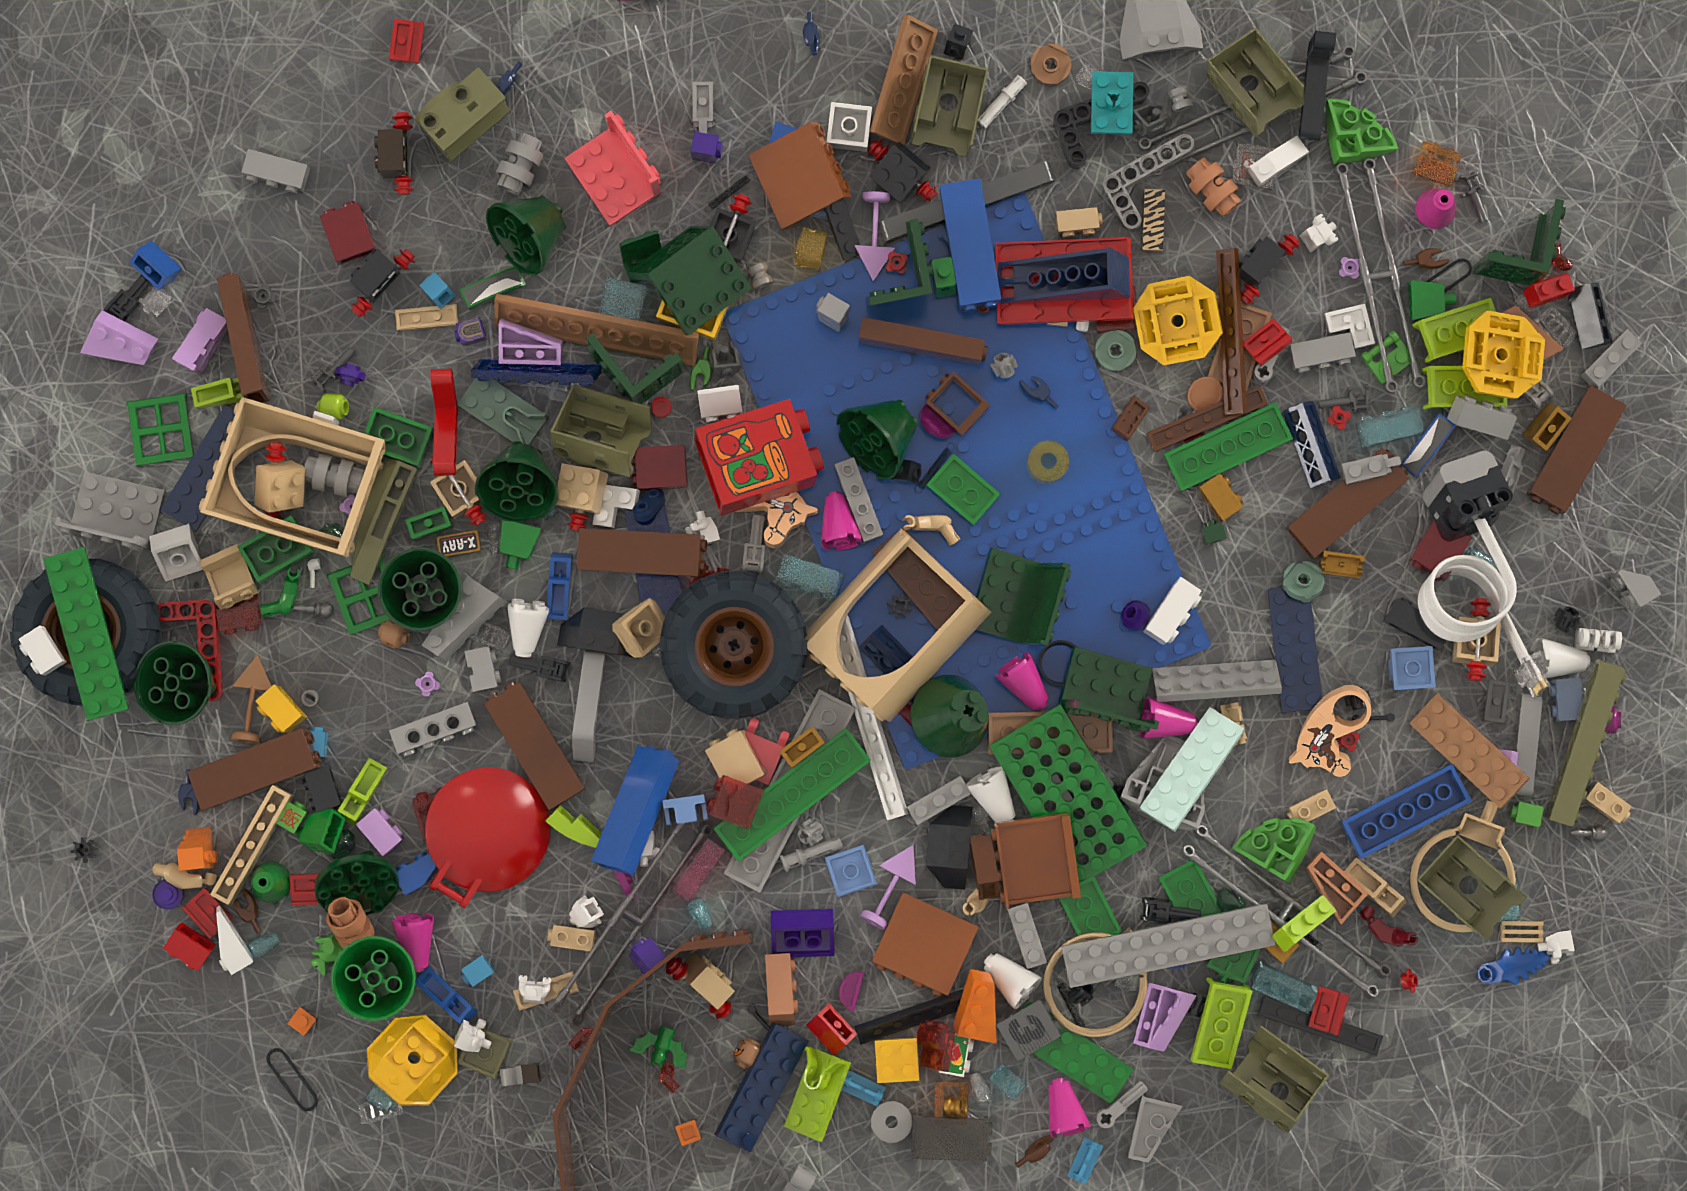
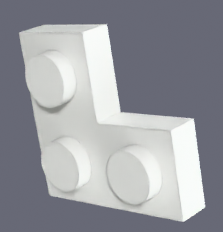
[1324,304,1375,349]
[592,485,640,528]

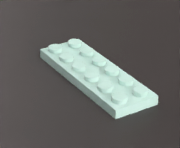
[1140,707,1245,832]

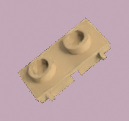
[1220,702,1247,745]

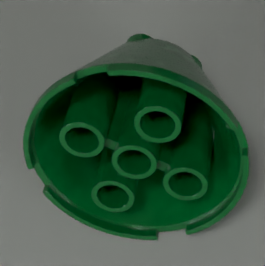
[486,195,566,276]
[836,399,918,480]
[475,441,558,523]
[378,547,462,631]
[134,641,216,725]
[910,675,989,758]

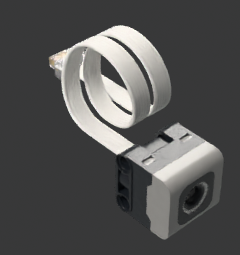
[1418,451,1550,698]

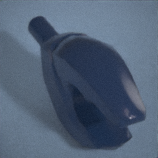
[803,12,820,56]
[496,61,522,95]
[1019,376,1059,409]
[178,769,199,815]

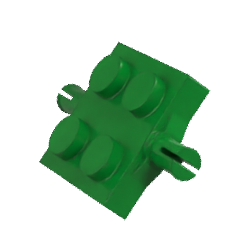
[1206,948,1261,984]

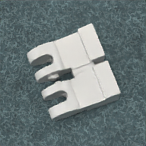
[1574,628,1622,653]

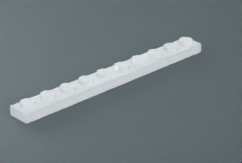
[840,615,908,820]

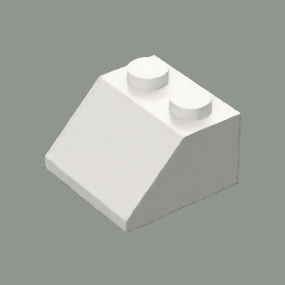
[697,385,743,423]
[149,524,203,582]

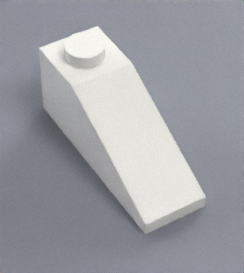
[1247,136,1309,187]
[216,906,253,975]

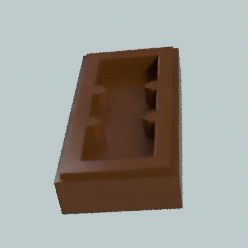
[1111,396,1150,441]

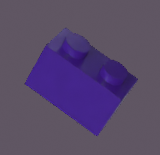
[691,131,723,164]
[629,938,666,974]

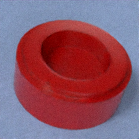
[651,397,672,418]

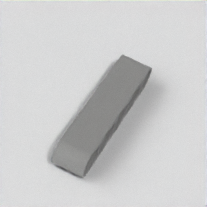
[1513,693,1542,796]

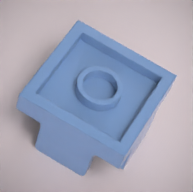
[1388,646,1436,691]
[662,794,708,826]

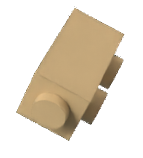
[1055,207,1103,238]
[1585,782,1632,824]
[1287,789,1336,822]
[547,925,596,951]

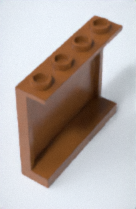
[749,122,851,230]
[991,812,1081,908]
[871,892,979,997]

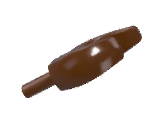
[1403,248,1450,269]
[235,889,261,934]
[1015,1135,1054,1168]

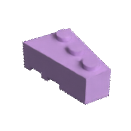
[172,308,228,376]
[80,310,158,365]
[499,318,563,365]
[1133,983,1196,1052]

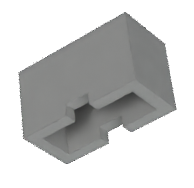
[464,646,501,693]

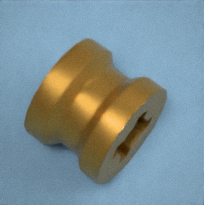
[944,1096,968,1117]

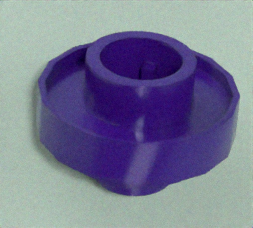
[335,363,366,387]
[1121,600,1150,631]
[152,879,184,910]

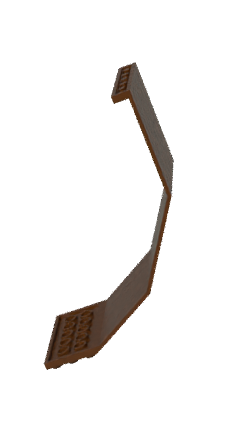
[553,929,753,1191]

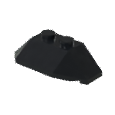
[557,607,639,659]
[926,805,972,890]

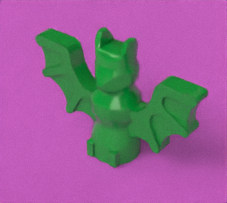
[630,1026,688,1070]

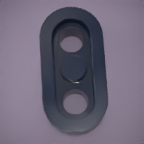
[633,488,665,522]

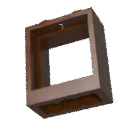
[925,372,990,438]
[970,834,1000,900]

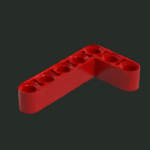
[430,368,458,476]
[157,600,223,702]

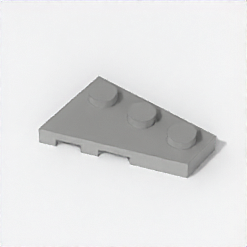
[1128,1096,1183,1163]

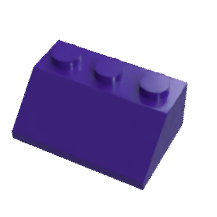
[771,909,834,957]

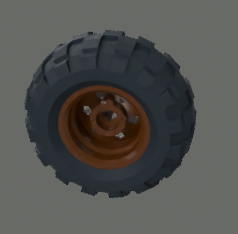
[10,558,162,706]
[660,571,808,720]

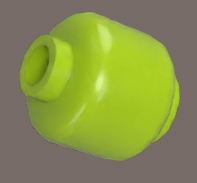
[317,393,349,420]

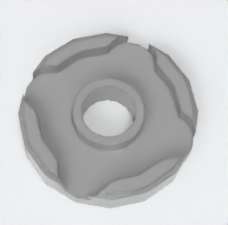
[871,1101,912,1143]

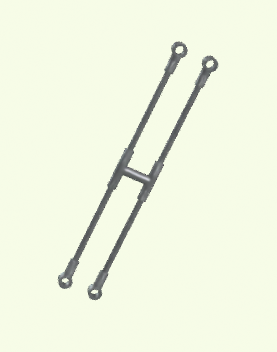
[1138,46,1367,176]
[1335,158,1426,394]
[548,822,713,1026]
[1180,825,1391,1000]

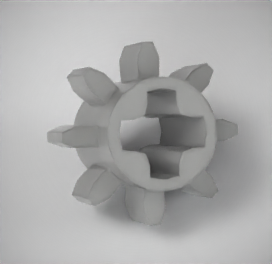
[990,353,1018,378]
[798,818,823,846]

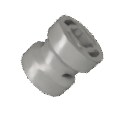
[1168,86,1193,113]
[747,263,773,290]

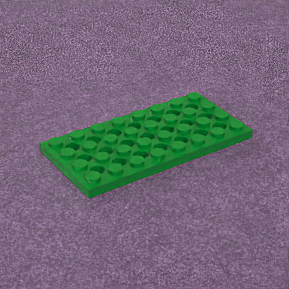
[989,703,1147,883]

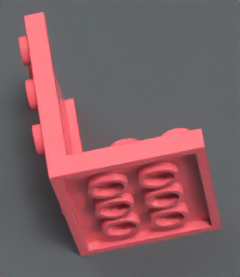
[564,111,661,227]

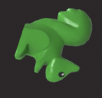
[311,934,343,976]

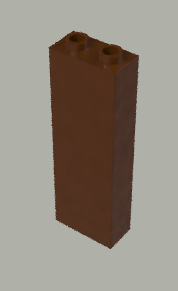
[217,273,270,403]
[858,317,988,366]
[1526,385,1627,515]
[1286,447,1409,560]
[577,528,708,577]
[484,681,586,811]
[187,728,322,811]

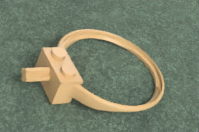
[1410,800,1516,932]
[1043,927,1148,1037]

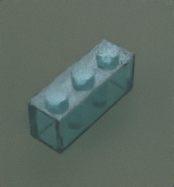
[1356,406,1425,448]
[777,554,846,599]
[1251,961,1317,1013]

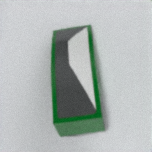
[459,267,526,310]

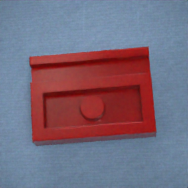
[389,19,425,64]
[1243,318,1293,367]
[290,873,319,905]
[182,888,233,939]
[1309,986,1350,1035]

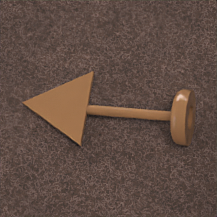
[231,654,271,744]

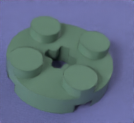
[1095,330,1136,372]
[1282,561,1325,603]

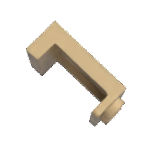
[199,544,259,610]
[705,728,768,794]

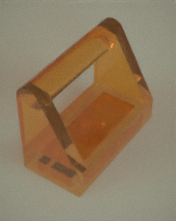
[934,1081,969,1125]

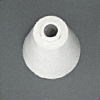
[1530,638,1590,679]
[966,766,1016,823]
[984,953,1042,1009]

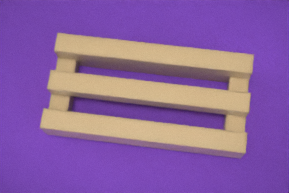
[1500,921,1543,943]

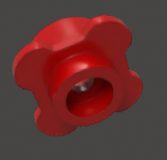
[886,252,908,274]
[1327,406,1351,430]
[1337,732,1360,752]
[1401,969,1418,993]

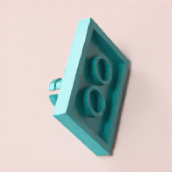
[1091,71,1134,135]

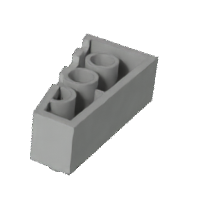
[422,576,508,661]

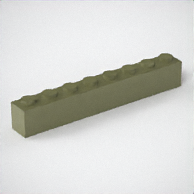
[1545,659,1626,827]

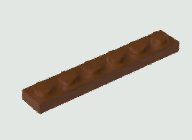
[1146,385,1268,452]

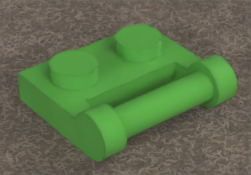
[1360,330,1411,385]

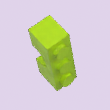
[1271,895,1336,953]

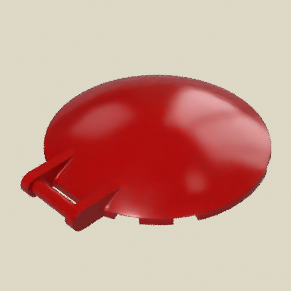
[425,767,550,909]

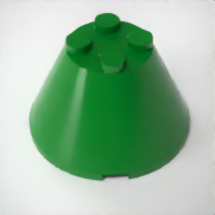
[331,936,416,1021]

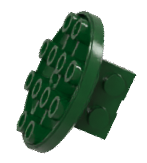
[314,850,399,915]

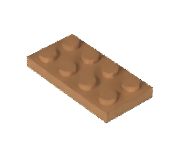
[1207,303,1272,391]

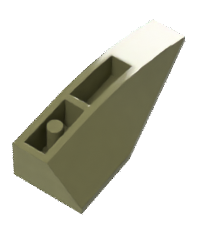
[350,456,419,585]

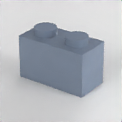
[1549,678,1583,722]

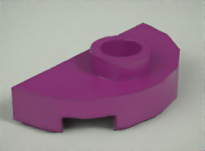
[919,405,955,438]
[612,870,637,901]
[839,971,865,1012]

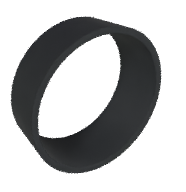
[1038,640,1077,686]

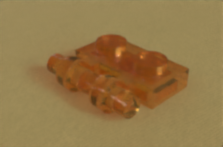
[1412,141,1462,187]

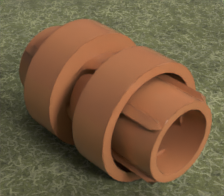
[1186,157,1242,217]
[326,897,375,949]

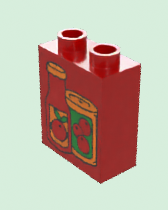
[694,399,824,516]

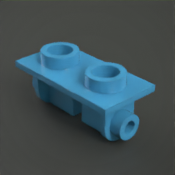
[841,1070,886,1106]
[1067,1137,1103,1184]

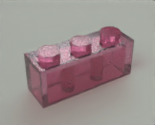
[673,838,726,902]

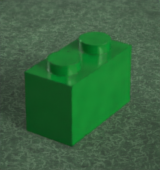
[405,506,454,542]

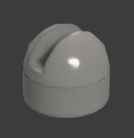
[301,689,319,707]

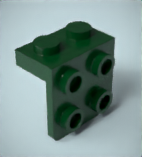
[619,230,661,284]

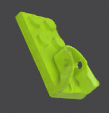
[1412,298,1496,363]
[1421,366,1508,410]
[1190,977,1253,1069]
[784,1046,851,1142]

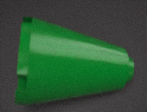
[250,861,290,903]

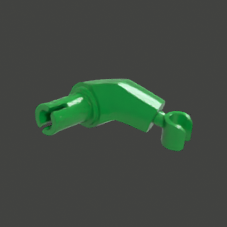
[260,565,300,618]

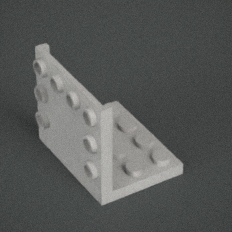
[55,471,166,552]

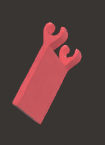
[745,718,790,785]

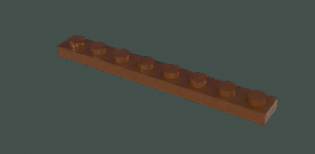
[1216,248,1247,415]

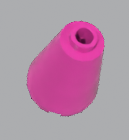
[1415,188,1456,229]
[821,491,862,551]
[995,652,1049,711]
[1138,698,1198,739]
[392,913,434,972]
[1048,1078,1091,1138]

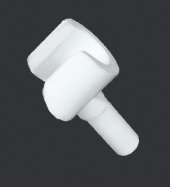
[307,558,321,588]

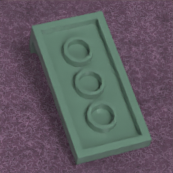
[457,371,549,445]

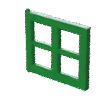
[126,393,194,466]
[327,554,390,635]

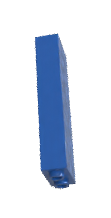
[939,178,1001,311]
[591,745,680,876]

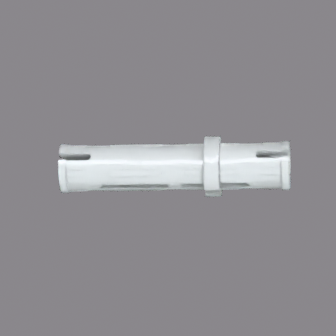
[977,75,1027,129]

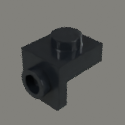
[944,24,973,60]
[890,460,922,484]

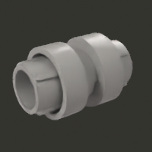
[496,132,544,195]
[304,453,365,498]

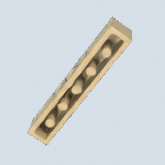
[210,785,294,905]

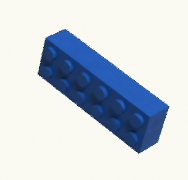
[1339,764,1472,859]

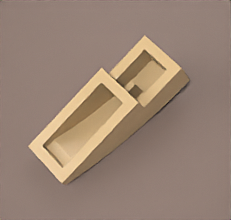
[1344,858,1407,917]

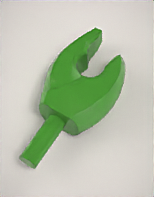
[689,346,712,390]

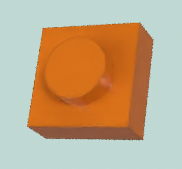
[287,1007,317,1036]
[675,1119,702,1146]

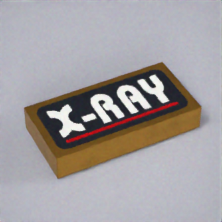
[437,530,481,557]

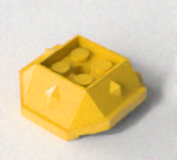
[1133,276,1223,365]
[1462,310,1545,399]
[366,1015,457,1106]

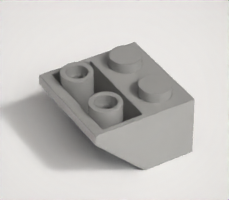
[1609,570,1661,610]

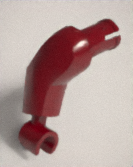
[1360,905,1418,947]

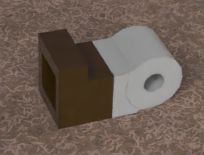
[500,1062,541,1086]

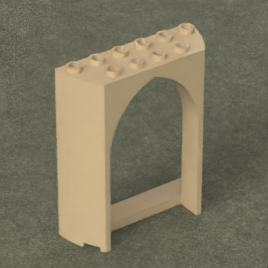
[199,397,385,557]
[805,528,992,722]

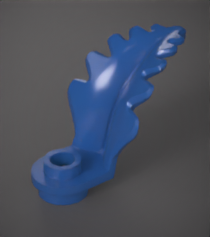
[1478,947,1550,985]

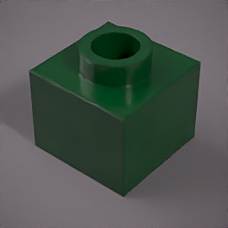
[1200,520,1227,545]

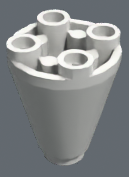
[508,599,549,657]

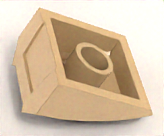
[612,598,665,658]

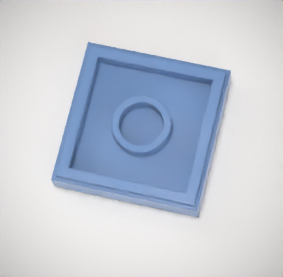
[825,845,877,897]

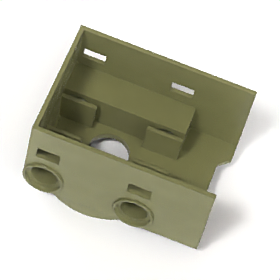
[1207,28,1304,137]
[909,55,988,157]
[415,67,511,162]
[550,384,651,477]
[1417,835,1527,942]
[1220,1026,1329,1132]

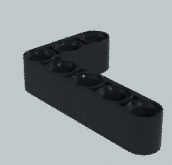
[1299,31,1336,141]
[1053,81,1150,169]

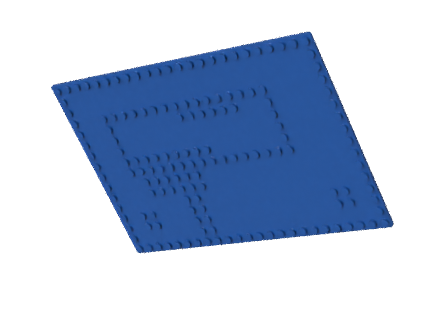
[723,193,1211,769]

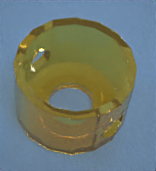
[794,227,828,272]
[1027,440,1069,484]

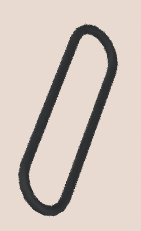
[1425,258,1472,292]
[266,1048,318,1111]

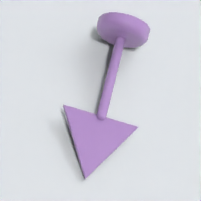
[854,191,895,281]
[859,844,916,930]

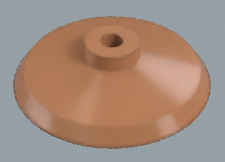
[1188,377,1223,411]

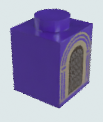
[454,317,487,346]

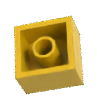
[256,684,307,733]
[874,1037,919,1083]

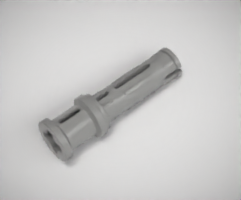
[779,836,843,873]

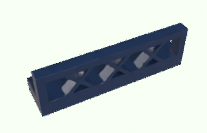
[1283,401,1341,488]
[859,625,933,703]

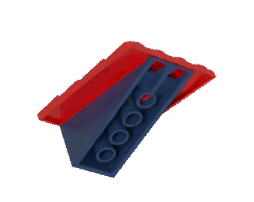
[995,237,1134,325]

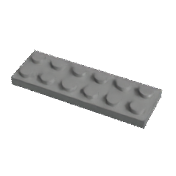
[1152,660,1282,702]

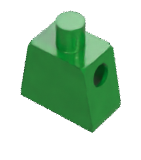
[929,257,957,299]
[1407,280,1456,321]
[500,520,542,570]
[297,809,346,854]

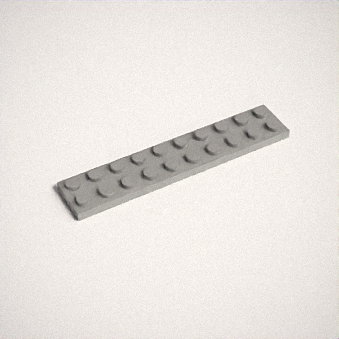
[723,689,856,893]
[1061,903,1275,988]

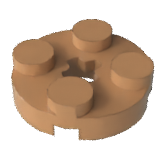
[1030,44,1072,86]

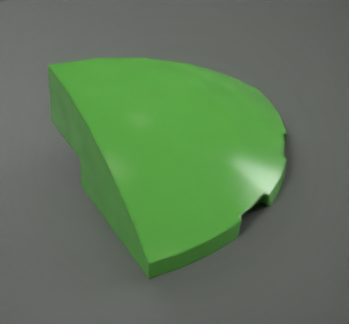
[1326,99,1398,165]
[1232,818,1316,884]

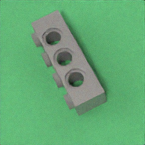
[834,457,883,544]
[389,702,478,757]

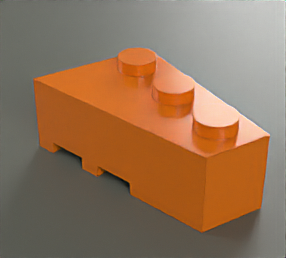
[177,827,218,871]
[953,969,997,1044]

